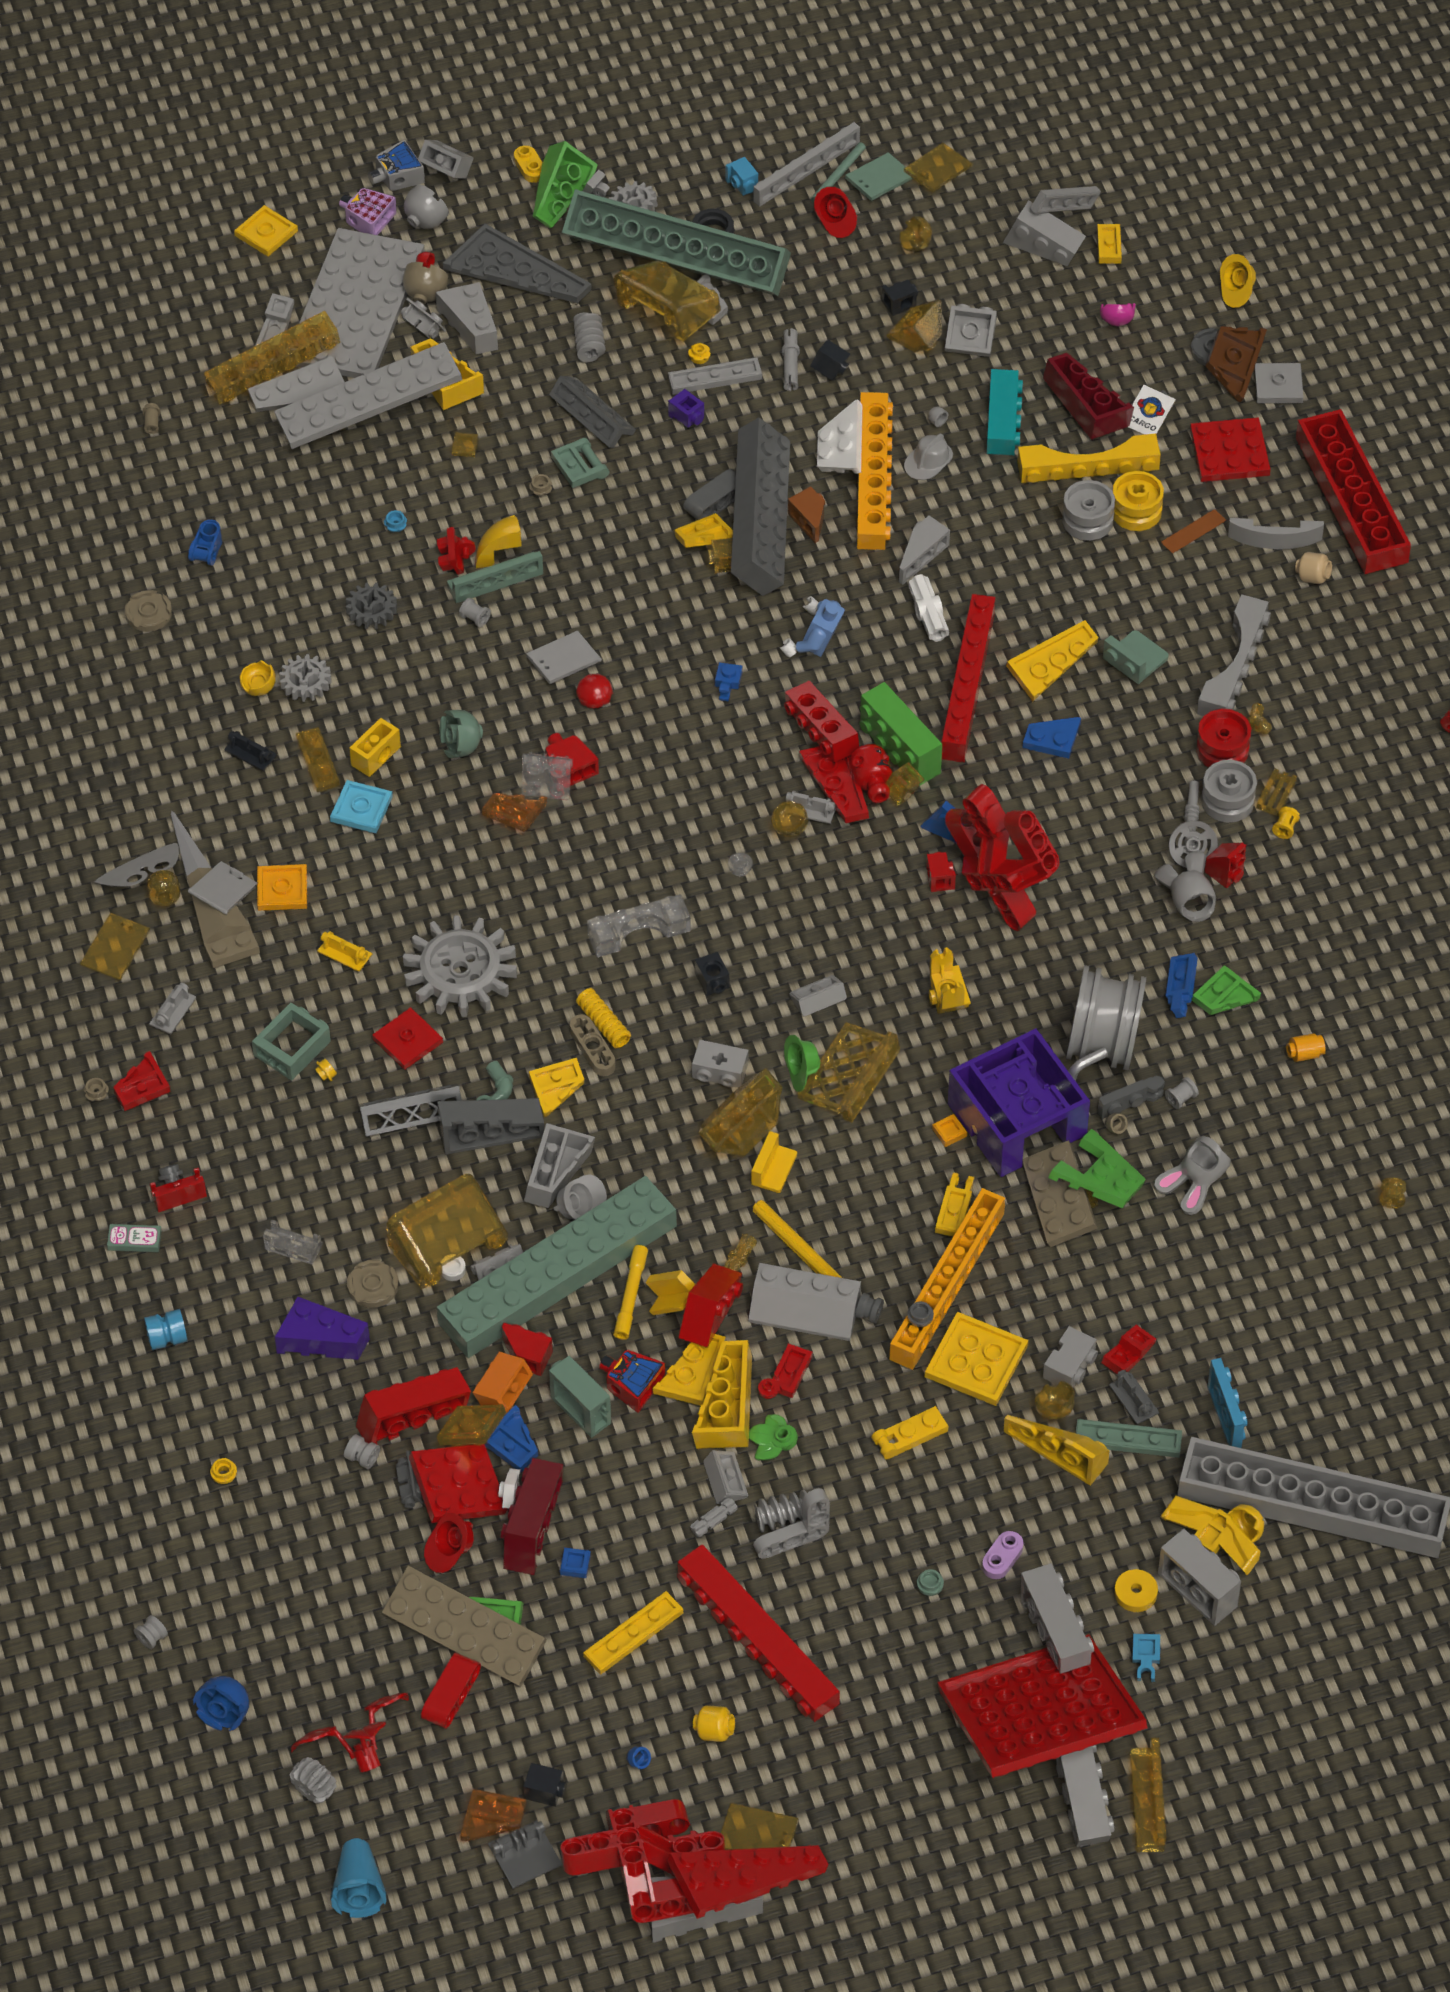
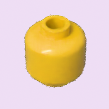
[693,1706,735,1742]

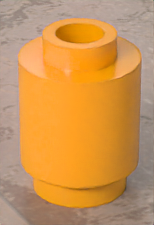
[1286,1033,1325,1062]

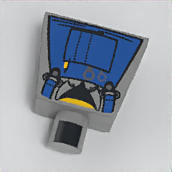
[368,140,425,191]

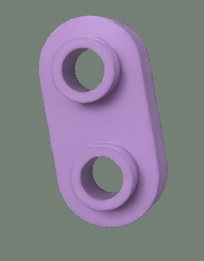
[982,1531,1023,1579]

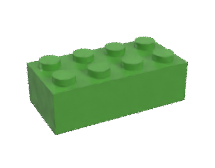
[860,682,942,787]

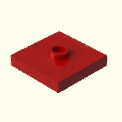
[372,1007,443,1070]

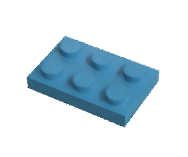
[1208,1358,1247,1448]

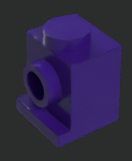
[668,389,704,428]

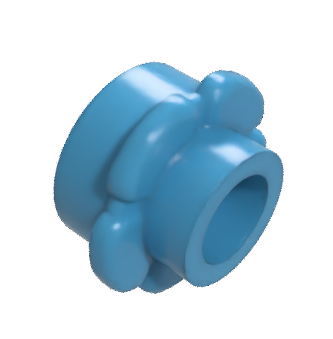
[384,510,407,532]

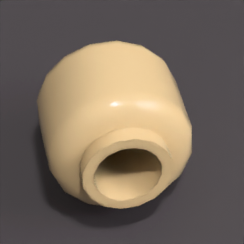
[1295,552,1332,584]

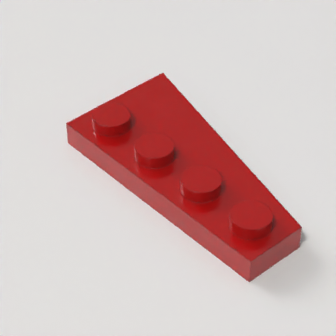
[799,746,869,823]

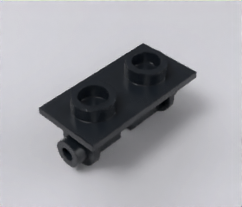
[224,731,277,771]

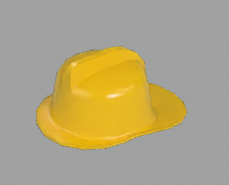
[1220,254,1256,308]

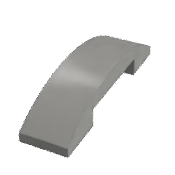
[242,293,294,381]
[1228,518,1324,549]

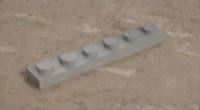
[754,122,860,207]

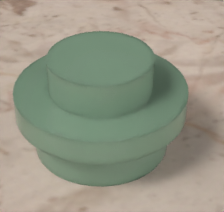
[917,1569,944,1596]

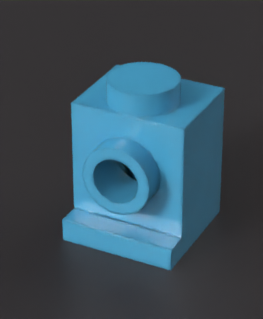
[725,157,758,196]

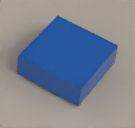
[560,1547,591,1578]

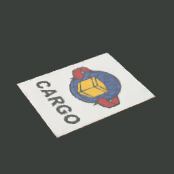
[1129,385,1176,435]

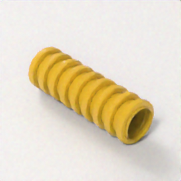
[576,988,631,1048]

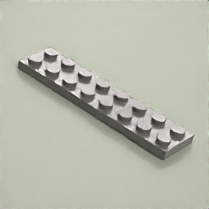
[274,342,462,449]

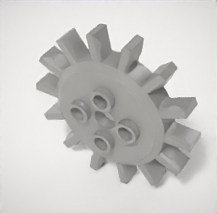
[403,915,517,1017]

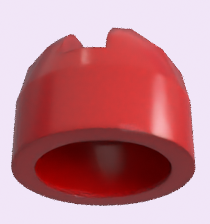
[416,252,435,268]

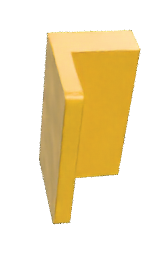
[751,1131,797,1193]
[645,1270,695,1315]

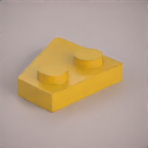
[674,513,733,548]

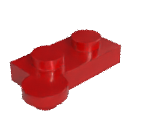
[758,1343,813,1399]

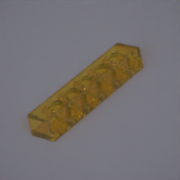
[204,311,341,405]

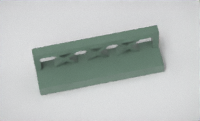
[447,551,543,603]

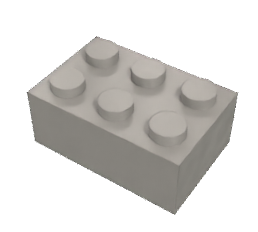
[1158,1529,1241,1626]

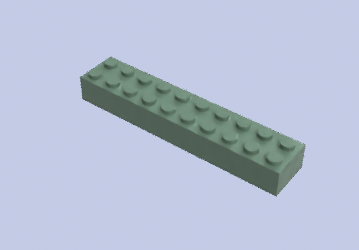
[562,189,791,296]
[437,1176,677,1358]

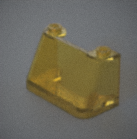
[614,260,721,342]
[386,1174,508,1290]

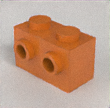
[472,1352,533,1415]

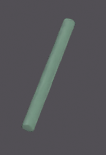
[811,142,866,203]

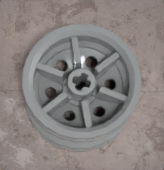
[1066,965,1146,1071]

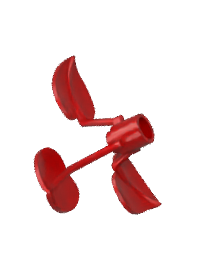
[291,1692,409,1773]

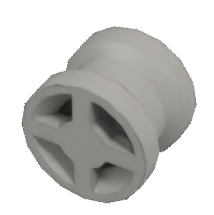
[134,1615,168,1650]

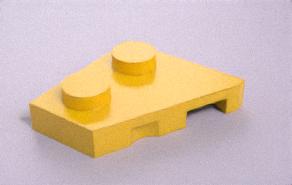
[528,1058,584,1117]

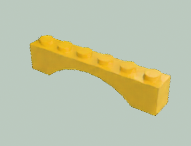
[1017,434,1161,483]

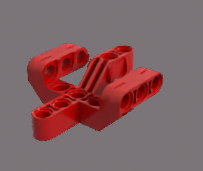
[945,784,1060,931]
[561,1799,726,1923]

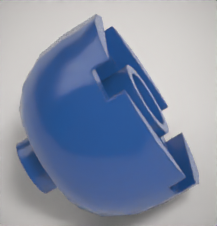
[193,1676,249,1731]

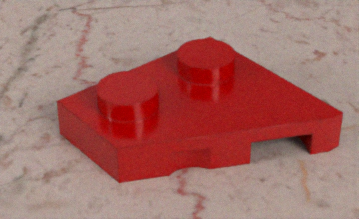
[113,1051,171,1111]

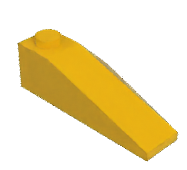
[1004,1415,1110,1486]

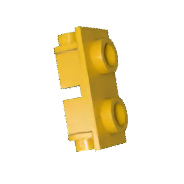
[317,931,373,972]

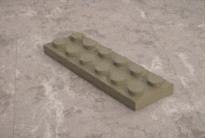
[382,1566,547,1687]

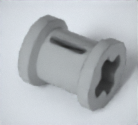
[459,598,491,627]
[1165,1077,1199,1109]

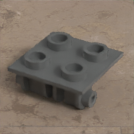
[488,1820,562,1889]

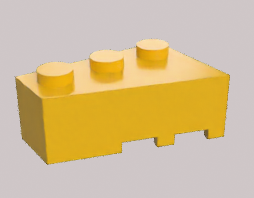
[410,338,484,410]

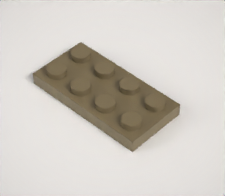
[1023,1140,1098,1247]

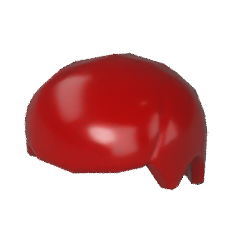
[576,673,614,709]

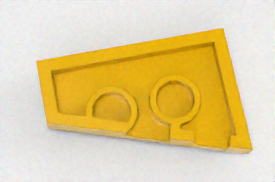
[653,1334,726,1406]

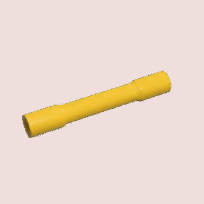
[613,1245,648,1340]

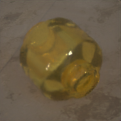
[147,870,180,906]

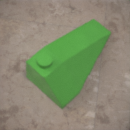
[533,141,598,228]

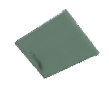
[845,152,915,201]

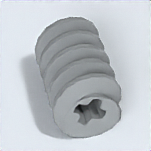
[573,312,606,363]
[754,1490,807,1533]

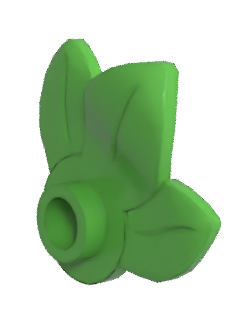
[749,1414,798,1460]

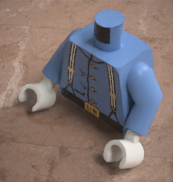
[780,596,845,657]

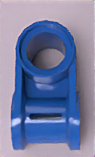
[188,519,222,566]

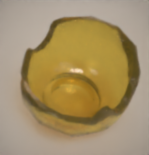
[900,216,932,252]
[771,801,808,838]
[1034,1381,1075,1419]

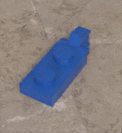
[1166,953,1198,1018]

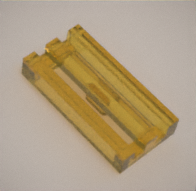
[1256,768,1297,816]

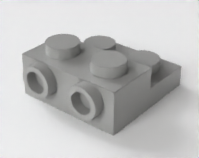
[945,304,997,357]

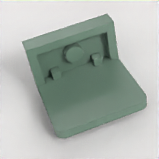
[1103,630,1169,684]

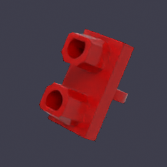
[437,527,476,575]

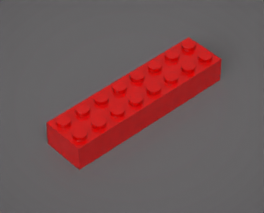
[1296,409,1411,574]

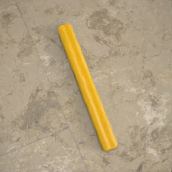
[753,1200,842,1278]

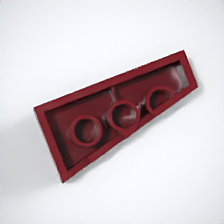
[1043,353,1134,439]
[501,1458,563,1575]

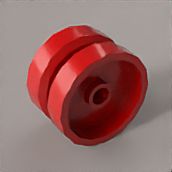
[1196,709,1251,767]

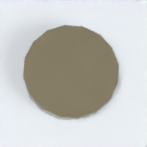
[125,590,172,632]
[347,1260,398,1308]

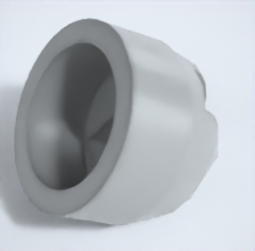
[928,407,949,427]

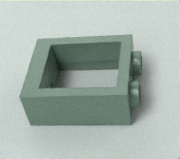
[252,1003,331,1081]
[549,1356,611,1438]

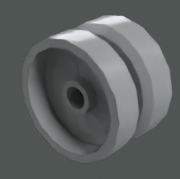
[1062,480,1115,541]
[1201,760,1257,823]

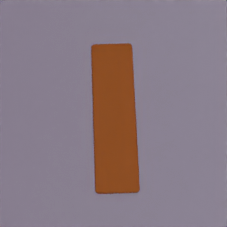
[1161,509,1226,553]

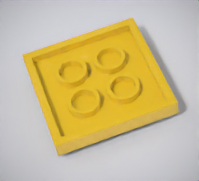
[925,1312,1029,1406]

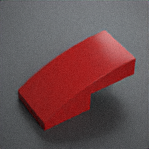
[1101,1324,1157,1374]

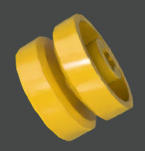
[1113,471,1164,531]

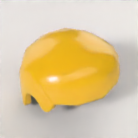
[239,660,276,696]
[1227,1504,1264,1543]

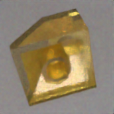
[886,299,942,352]

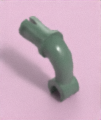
[477,1061,513,1100]

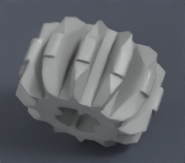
[290,1757,337,1804]

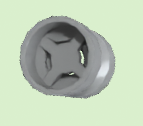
[344,1434,380,1469]

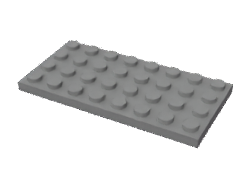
[285,228,425,378]

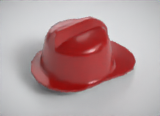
[814,186,857,238]
[424,1513,474,1573]

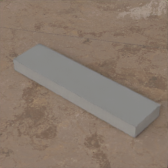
[1030,186,1101,213]
[668,357,762,395]

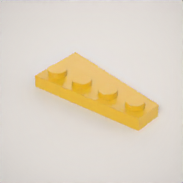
[1006,620,1099,701]

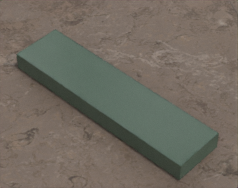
[1076,1419,1182,1458]

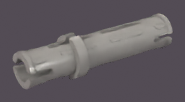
[782,328,800,391]

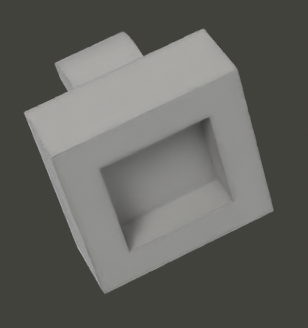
[583,170,610,197]

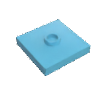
[330,780,393,833]

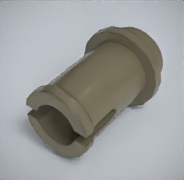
[142,403,161,434]

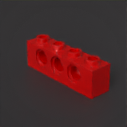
[784,681,859,762]

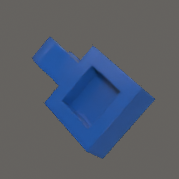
[715,662,743,701]

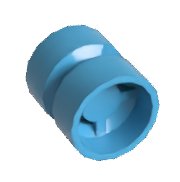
[144,1309,188,1350]

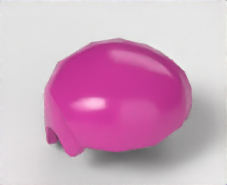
[1100,303,1135,326]

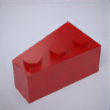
[679,1263,743,1348]

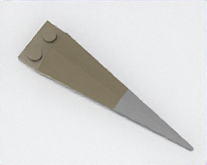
[171,811,260,968]

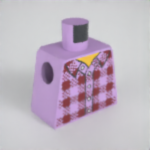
[339,188,397,235]

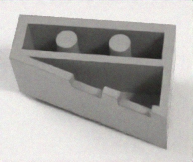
[1003,200,1086,266]
[436,282,498,354]
[524,1123,595,1208]

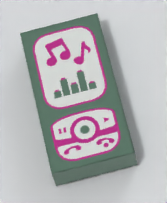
[107,1224,162,1252]

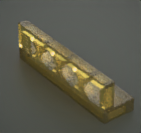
[1130,1738,1166,1852]

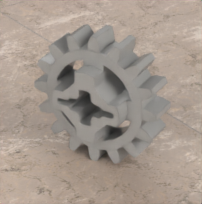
[609,181,658,212]
[279,654,332,702]

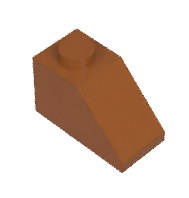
[788,486,825,543]

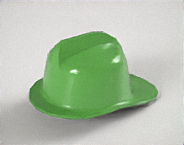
[784,1035,821,1092]

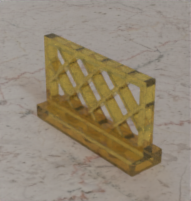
[798,1022,900,1122]

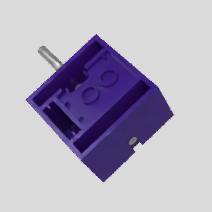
[948,1028,1108,1177]

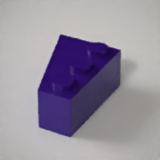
[275,1297,370,1360]

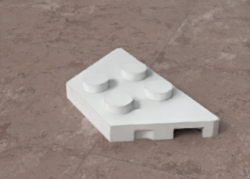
[817,399,863,474]

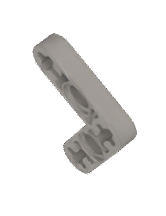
[753,1488,830,1559]

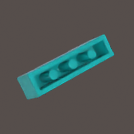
[987,369,1023,455]

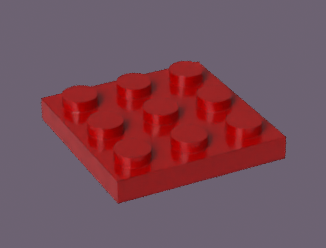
[1190,417,1271,482]
[409,1443,508,1523]

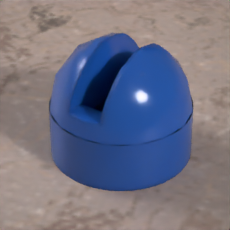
[627,1746,651,1769]

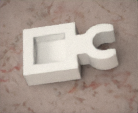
[499,1468,520,1508]

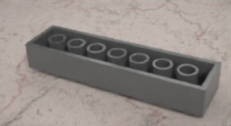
[731,418,790,596]

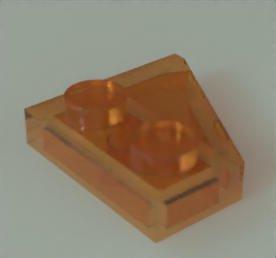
[482,793,547,832]
[460,1789,527,1841]

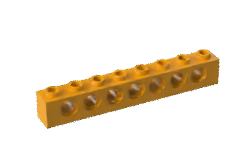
[857,392,893,550]
[890,1188,1005,1370]

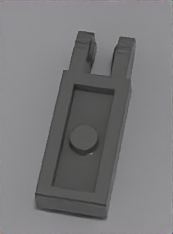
[1097,1075,1165,1119]

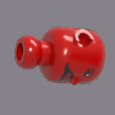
[849,744,893,803]

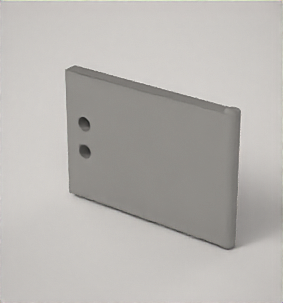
[526,631,602,684]
[188,861,257,915]

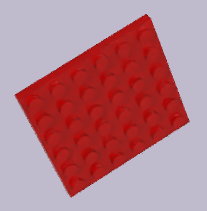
[937,1634,1147,1778]

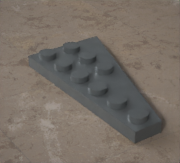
[443,224,591,303]

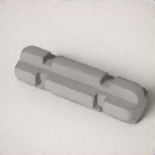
[690,1498,738,1537]

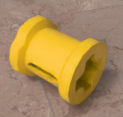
[1272,806,1300,839]

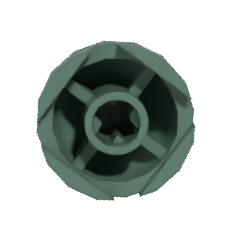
[439,710,483,758]

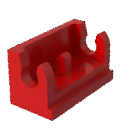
[149,1168,207,1213]

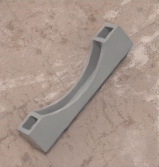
[1197,594,1271,716]

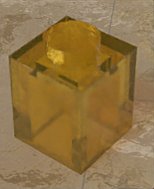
[708,538,733,573]

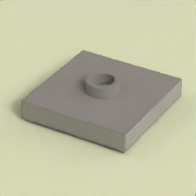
[1254,363,1303,403]

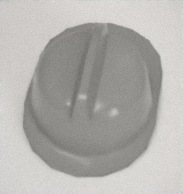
[904,433,953,480]
[554,1174,607,1220]

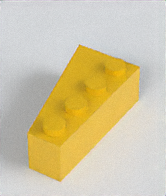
[692,1340,752,1449]

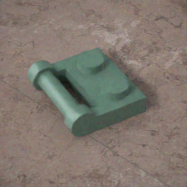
[551,438,610,488]

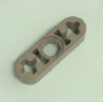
[570,1014,615,1076]

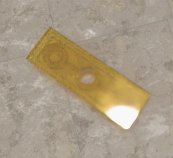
[296,727,340,792]

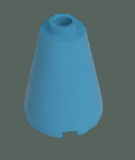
[331,1838,386,1918]

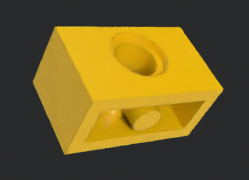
[349,718,401,777]

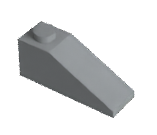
[899,516,950,585]

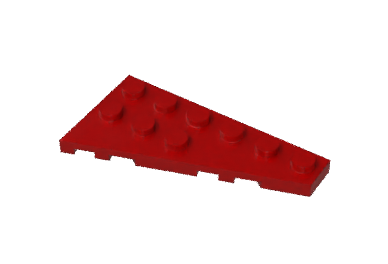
[667,1845,829,1919]

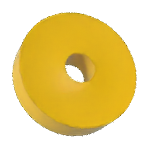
[1114,1569,1158,1612]

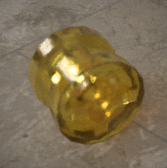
[1380,1177,1407,1208]

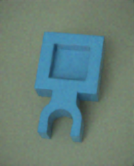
[1133,1634,1160,1682]

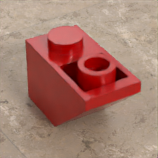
[1205,842,1246,889]
[502,1323,553,1376]

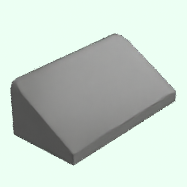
[789,975,847,1016]
[704,1450,748,1504]

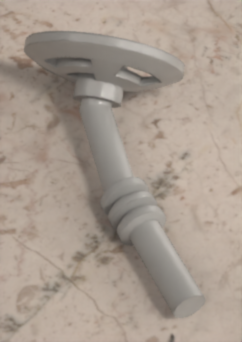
[1169,781,1218,868]

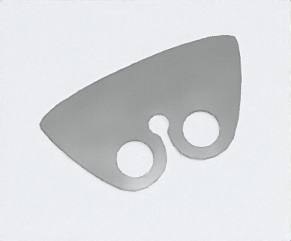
[95,843,179,886]

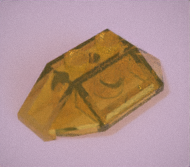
[698,1068,782,1157]

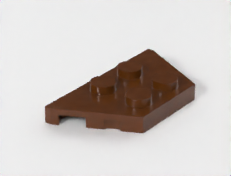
[1205,326,1267,402]

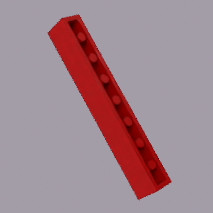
[942,594,996,763]
[677,1544,840,1722]

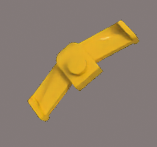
[1160,1496,1260,1575]

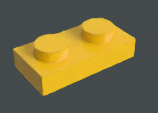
[1097,224,1122,264]

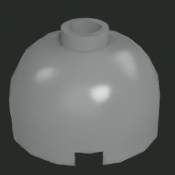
[404,184,449,229]

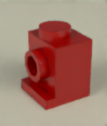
[926,852,956,892]

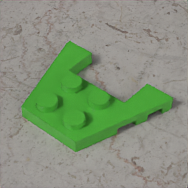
[1048,1129,1146,1208]

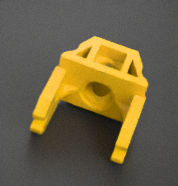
[929,947,971,1014]

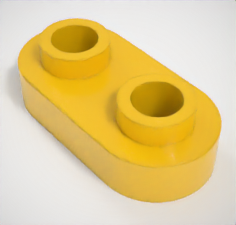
[514,146,543,183]

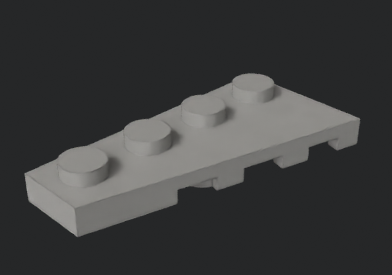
[248,356,344,412]

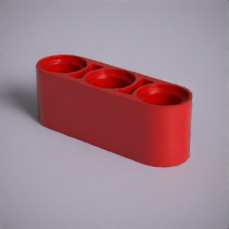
[421,1652,481,1729]

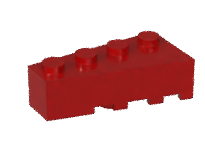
[356,1367,471,1445]

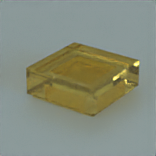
[452,433,478,457]

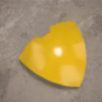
[475,515,522,569]

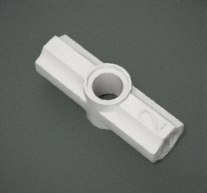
[908,574,949,642]

